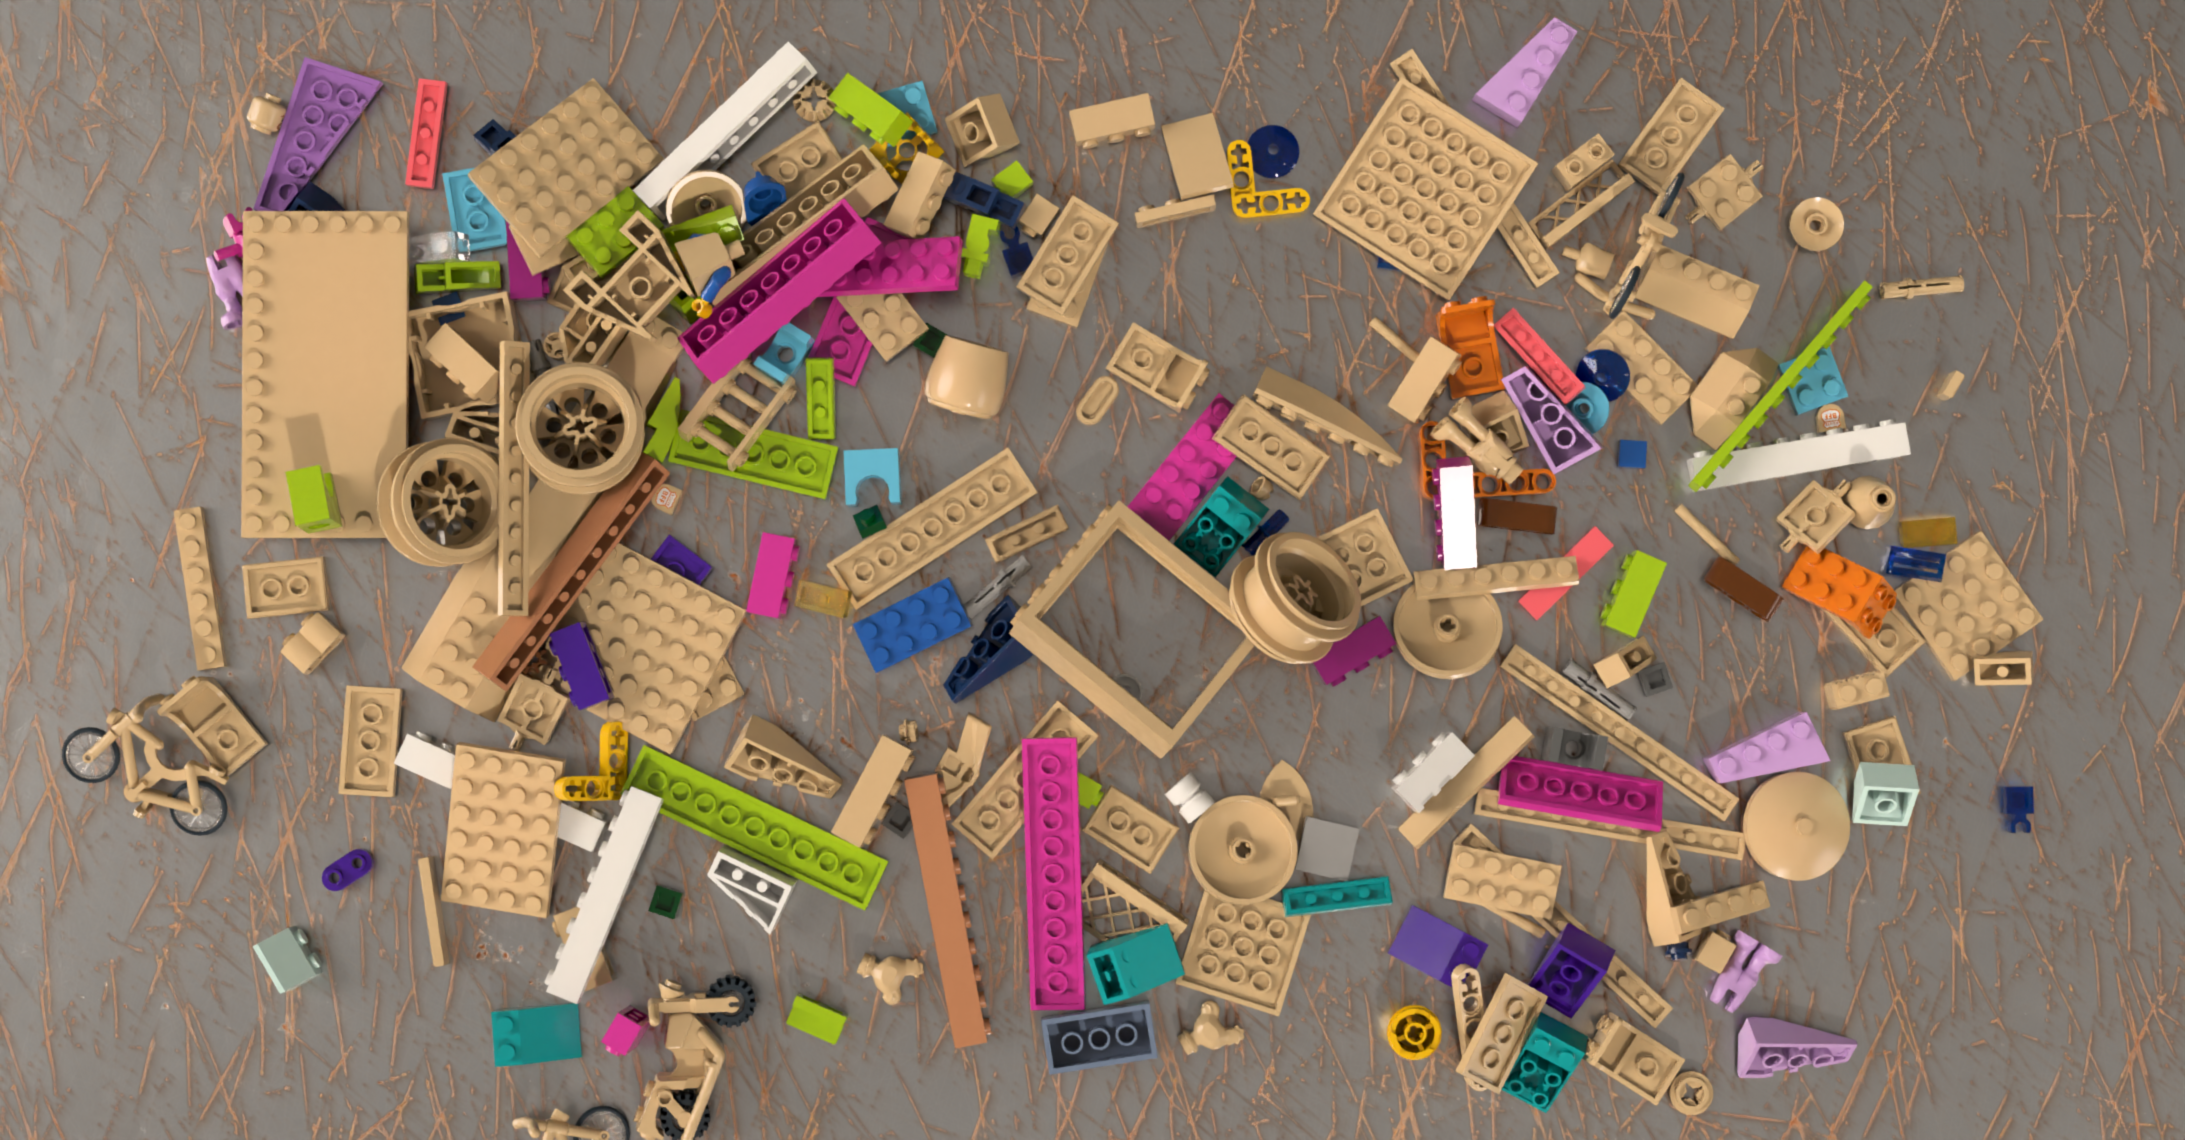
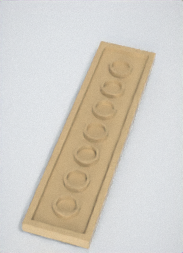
[826,447,1038,610]

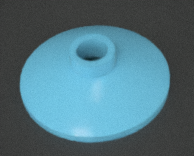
[1566,382,1610,434]

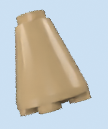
[1841,475,1896,530]

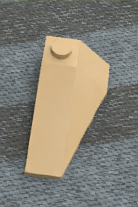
[724,714,843,799]
[1647,830,1710,947]

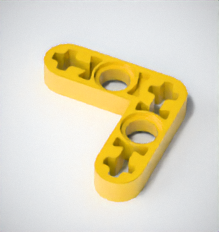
[1226,140,1310,219]
[554,721,628,801]

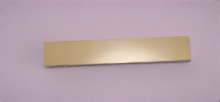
[1398,716,1535,850]

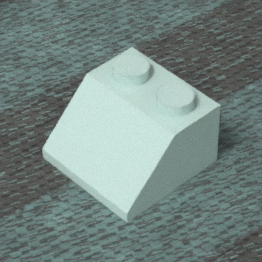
[1852,762,1919,826]
[253,926,323,994]

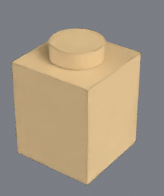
[1019,194,1060,239]
[1692,929,1737,974]

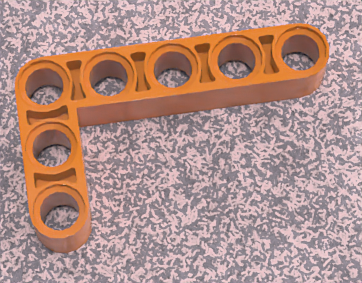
[1417,421,1556,501]

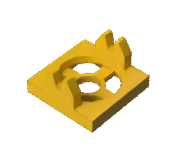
[869,112,945,184]

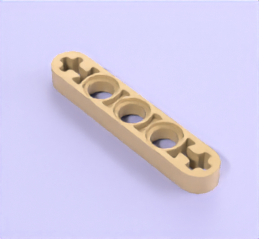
[1451,964,1487,1091]

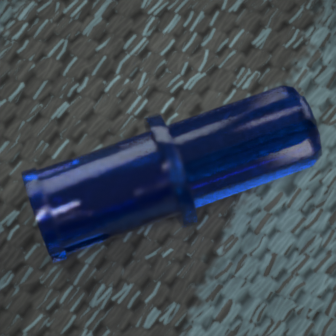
[1242,509,1290,556]

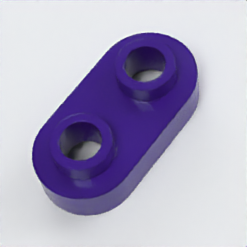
[322,849,374,891]

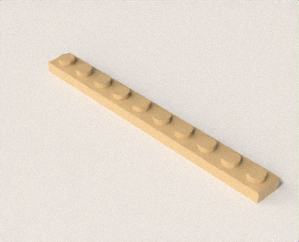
[1390,49,1560,289]
[498,340,530,616]
[1499,644,1739,821]
[1473,788,1746,860]
[1452,823,1673,1028]

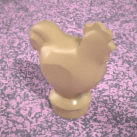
[856,953,924,1005]
[1177,1000,1244,1055]

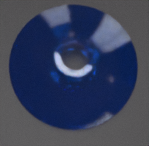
[1248,125,1299,179]
[1576,349,1630,402]

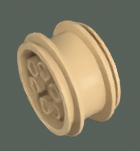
[515,362,645,495]
[376,438,499,567]
[1229,532,1361,664]

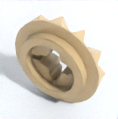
[793,78,836,122]
[1669,1071,1713,1115]

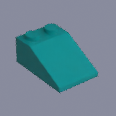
[491,1003,582,1067]

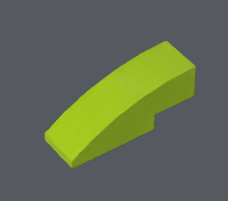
[414,261,501,294]
[643,377,681,464]

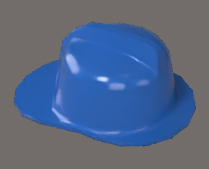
[744,171,787,226]

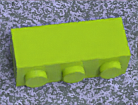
[828,72,913,147]
[1600,550,1667,638]

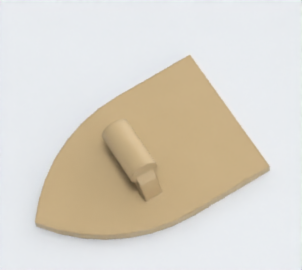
[1259,760,1314,840]

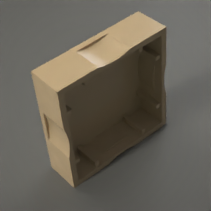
[409,291,522,421]

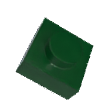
[913,322,947,359]
[853,504,887,539]
[648,885,684,919]

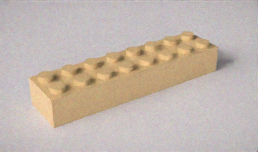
[712,144,899,306]

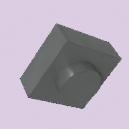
[1637,662,1673,697]
[881,801,913,839]

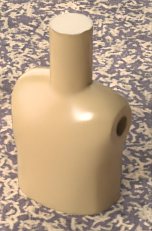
[1562,243,1615,280]

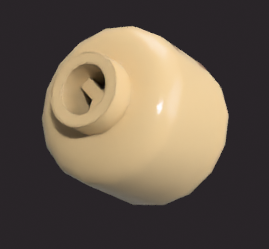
[247,93,287,135]

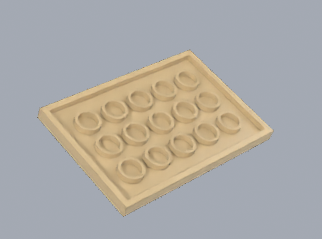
[468,78,664,259]
[441,742,566,918]

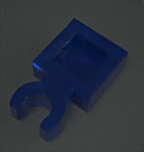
[1000,226,1033,277]
[2003,786,2034,833]

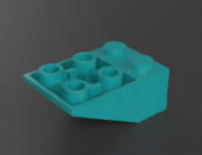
[1174,476,1270,578]
[1086,923,1185,1005]
[1501,1012,1588,1113]

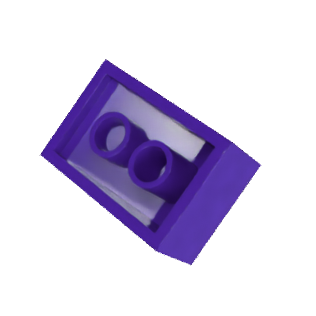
[1388,905,1488,988]
[1527,923,1616,1019]

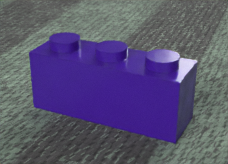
[549,622,615,710]

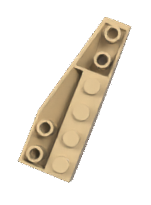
[1252,366,1402,468]

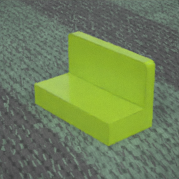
[786,993,848,1044]

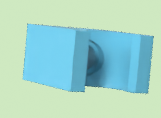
[754,322,815,385]
[844,448,902,507]

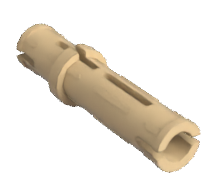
[1879,275,1964,299]

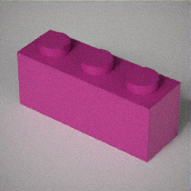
[746,532,800,619]
[601,1005,650,1056]

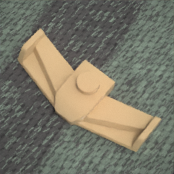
[934,712,992,807]

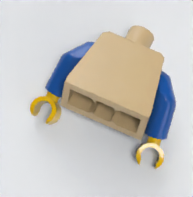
[674,232,745,319]

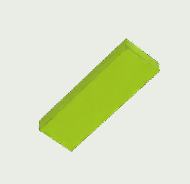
[806,357,836,439]

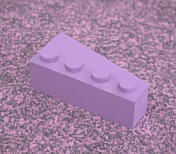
[1472,17,1577,128]
[1501,366,1604,474]
[1702,712,1830,783]

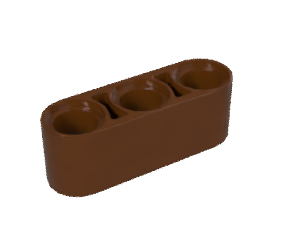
[1477,498,1557,535]
[1703,556,1784,622]

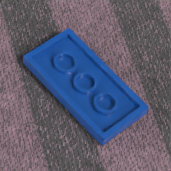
[852,577,973,673]

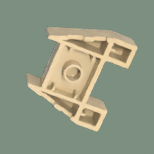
[563,210,698,342]

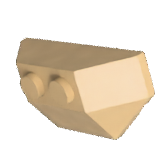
[559,278,628,366]
[1690,348,1779,450]

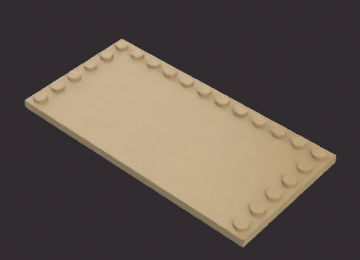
[241,211,409,538]

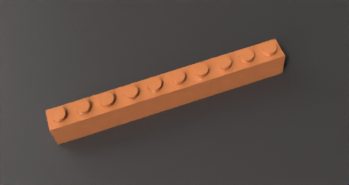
[472,452,670,692]
[904,772,992,1049]

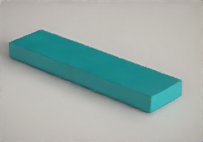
[1281,876,1393,917]

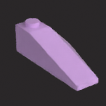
[1737,1017,1858,1078]

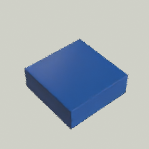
[432,291,466,326]
[1617,440,1647,469]

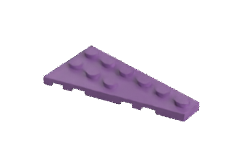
[253,57,383,211]

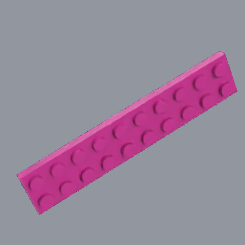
[1022,737,1086,1010]

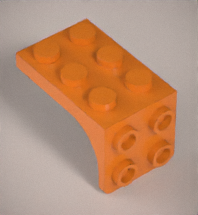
[1435,296,1505,400]
[1782,546,1897,639]

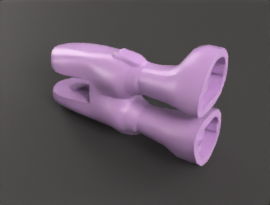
[206,255,243,330]
[1710,929,1783,1013]

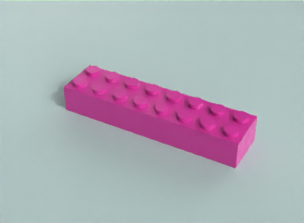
[677,198,881,384]

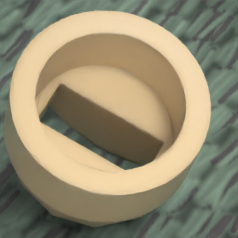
[1250,476,1274,500]

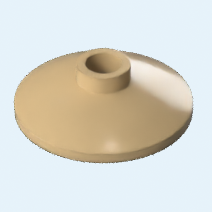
[1790,197,1844,251]

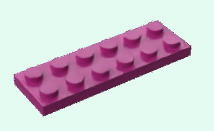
[805,217,909,387]
[818,236,963,297]
[1128,393,1237,541]
[1498,756,1663,832]

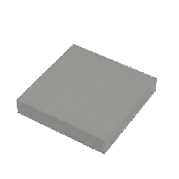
[1294,816,1360,881]

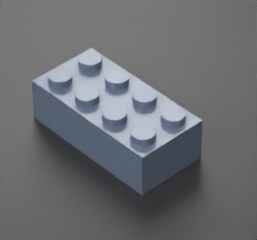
[1041,1000,1158,1075]

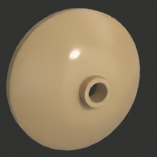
[666,170,746,229]

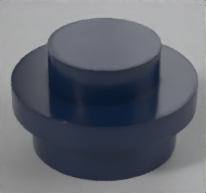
[1665,942,1692,962]

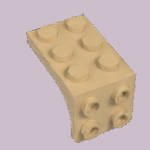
[1106,322,1210,413]
[156,676,268,777]
[1582,1012,1685,1106]

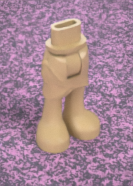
[1431,397,1523,485]

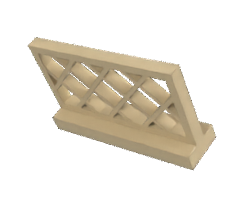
[1082,859,1189,942]

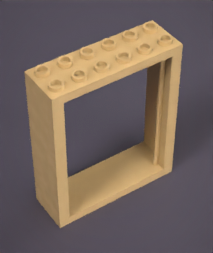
[1009,500,1255,759]

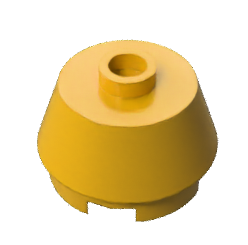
[1387,1005,1442,1060]

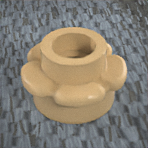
[899,718,919,745]

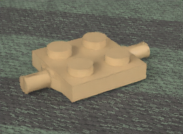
[1685,154,1764,230]
[1776,480,1855,554]
[497,666,570,751]

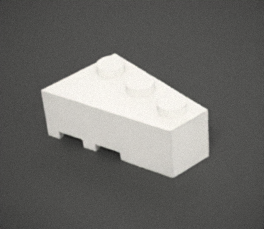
[1391,732,1475,813]
[707,845,798,935]

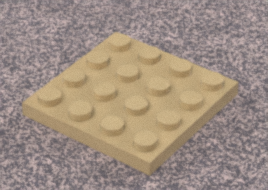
[1894,531,2044,681]
[1175,889,1311,1016]

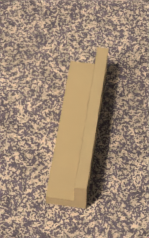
[1527,159,1635,250]

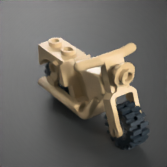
[633,975,756,1140]

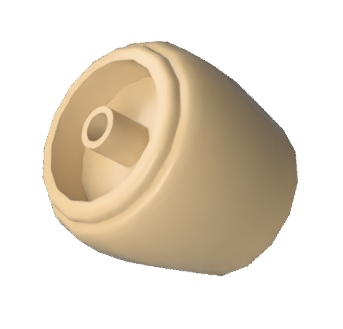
[924,335,1009,419]

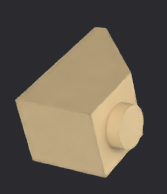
[1594,635,1657,688]
[1974,651,2034,686]

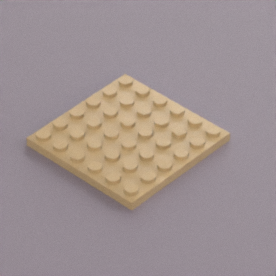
[1313,77,1538,301]
[530,543,747,755]

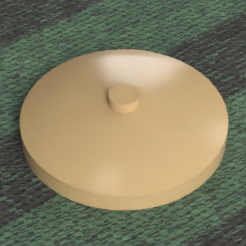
[1393,584,1503,679]
[1743,772,1850,881]
[1188,795,1298,905]

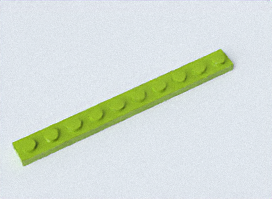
[1688,280,1873,492]

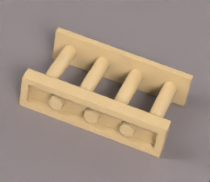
[678,353,797,472]

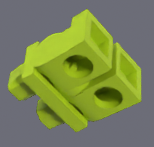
[961,214,1001,280]

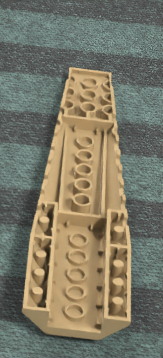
[401,317,684,722]

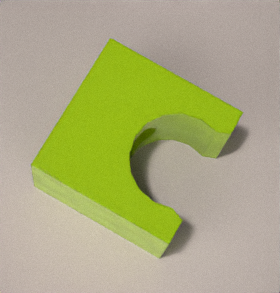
[285,465,342,534]

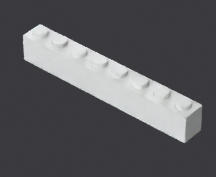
[633,42,817,221]
[1687,419,1911,492]
[394,731,610,852]
[545,786,664,1004]

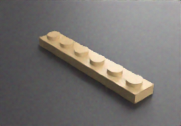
[174,506,227,671]
[1413,556,1579,601]

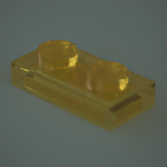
[1899,517,1958,549]
[794,579,852,618]

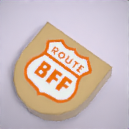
[1815,404,1846,433]
[651,484,683,515]

